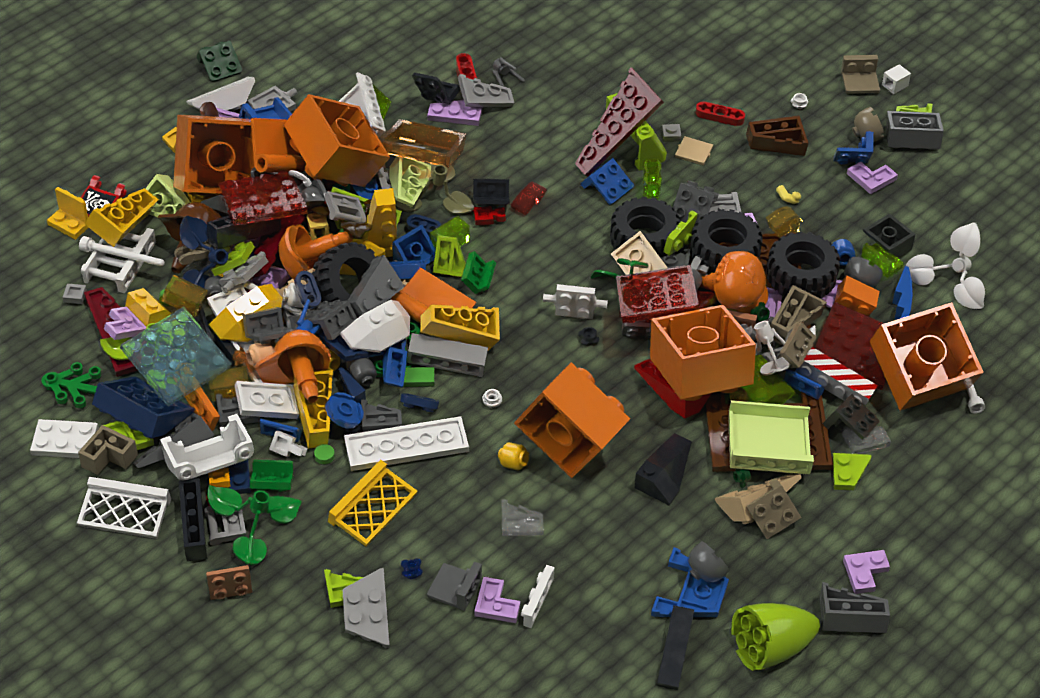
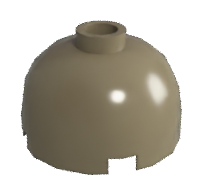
[852,107,884,142]

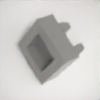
[689,256,709,277]

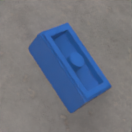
[389,260,426,279]
[784,369,824,400]
[260,419,303,442]

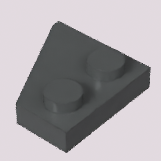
[216,394,260,427]
[361,400,402,432]

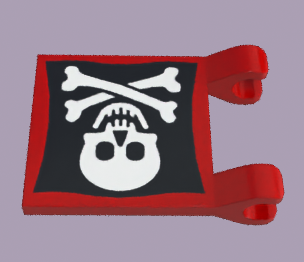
[80,175,127,217]

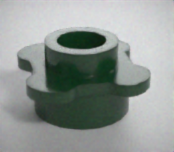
[750,302,770,324]
[733,469,751,488]

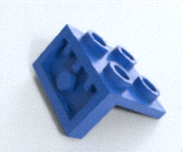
[833,131,873,164]
[580,158,634,205]

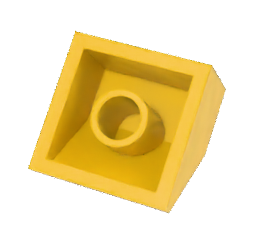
[125,288,178,326]

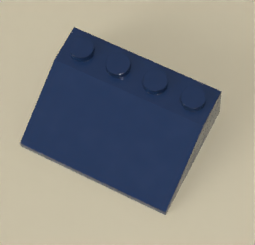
[92,376,195,438]

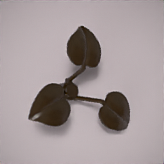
[308,199,372,239]

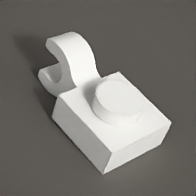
[269,431,308,457]

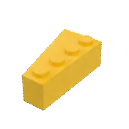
[84,188,159,247]
[293,370,333,449]

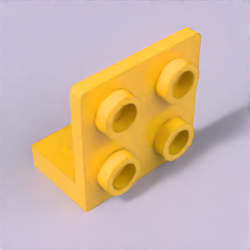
[47,187,89,240]

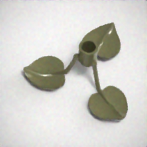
[394,155,474,215]

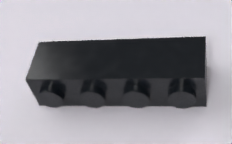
[207,203,281,249]
[179,478,208,561]

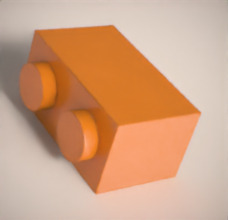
[834,276,880,318]

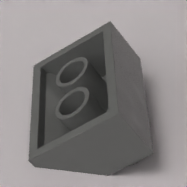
[886,111,944,150]

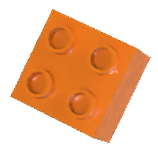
[284,94,390,187]
[173,115,256,195]
[870,302,984,411]
[650,305,756,401]
[514,362,630,478]

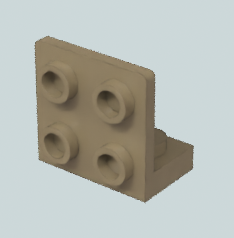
[841,55,880,94]
[777,322,816,369]
[747,478,802,539]

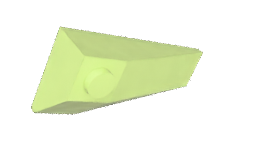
[389,152,431,207]

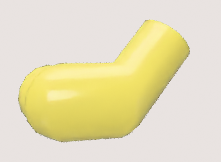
[776,185,801,204]

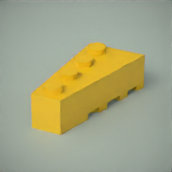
[362,188,397,257]
[421,305,500,351]

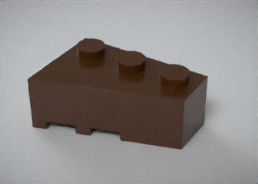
[746,116,808,156]

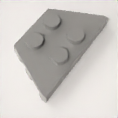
[343,568,389,648]

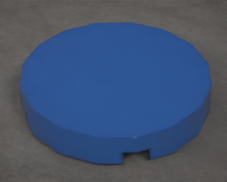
[325,392,364,428]

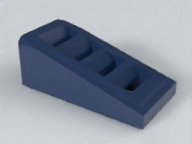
[339,367,366,404]

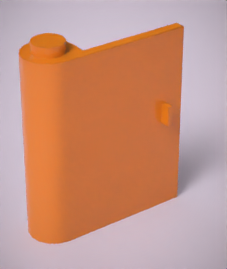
[251,118,306,173]
[391,267,476,340]

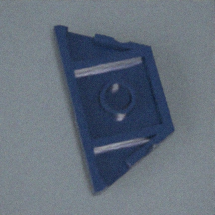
[318,328,385,362]

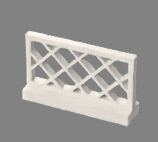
[77,477,171,539]

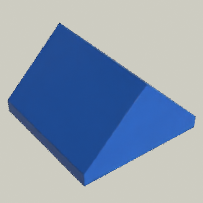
[392,225,436,265]

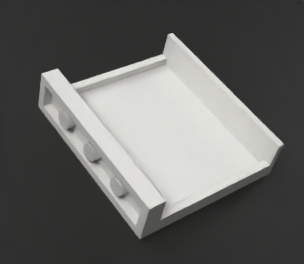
[339,72,386,138]

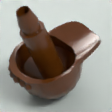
[158,202,222,274]

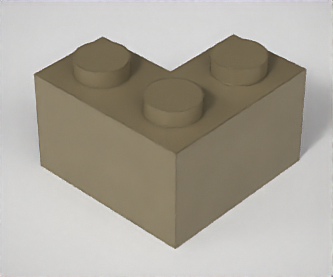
[78,425,138,475]

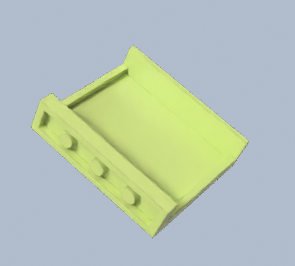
[728,400,814,474]

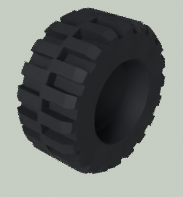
[610,197,681,256]
[690,209,763,274]
[766,232,840,299]
[312,242,378,302]

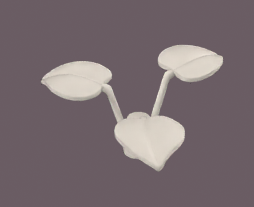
[906,223,985,309]
[754,321,816,376]

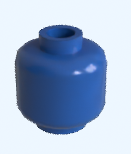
[832,239,856,266]

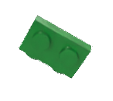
[461,251,496,294]
[250,460,294,491]

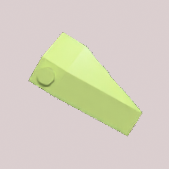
[146,174,191,218]

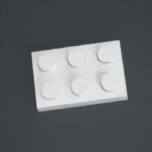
[235,381,299,419]
[30,419,99,458]

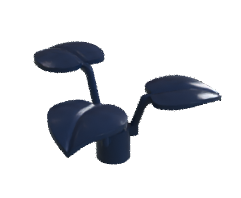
[180,216,254,303]

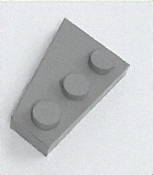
[458,74,514,107]

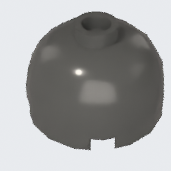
[844,257,883,288]
[688,541,730,583]

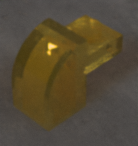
[766,206,803,238]

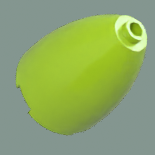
[731,603,820,670]

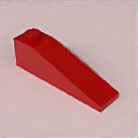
[634,359,712,419]

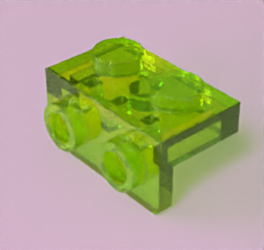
[861,243,904,278]

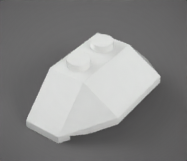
[186,77,255,111]
[340,300,410,353]

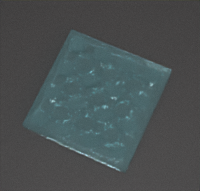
[120,307,232,406]

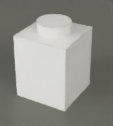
[882,65,911,94]

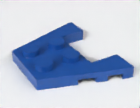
[651,547,729,617]

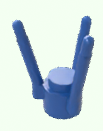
[295,299,321,335]

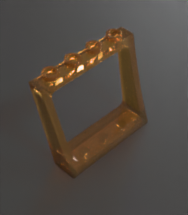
[379,119,467,168]

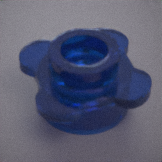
[401,558,423,579]

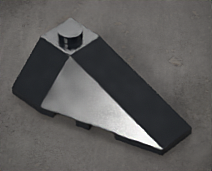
[634,433,692,506]

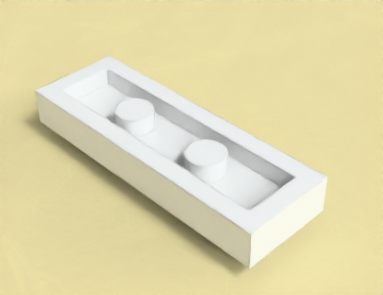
[521,565,554,628]

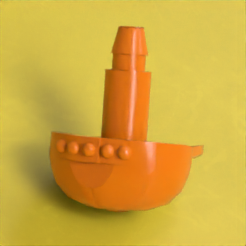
[279,224,353,280]
[700,251,768,314]
[255,329,331,403]

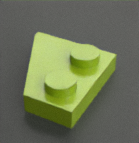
[663,210,698,255]
[324,569,364,608]

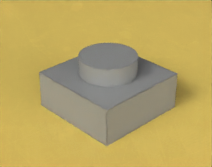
[662,124,681,142]
[63,284,87,304]

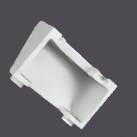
[160,414,254,481]

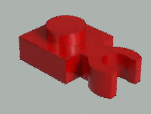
[474,206,506,225]

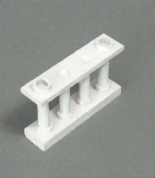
[81,228,156,293]

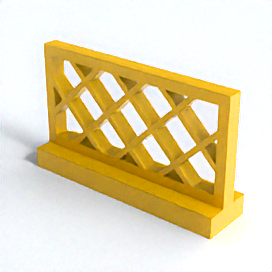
[328,460,418,547]

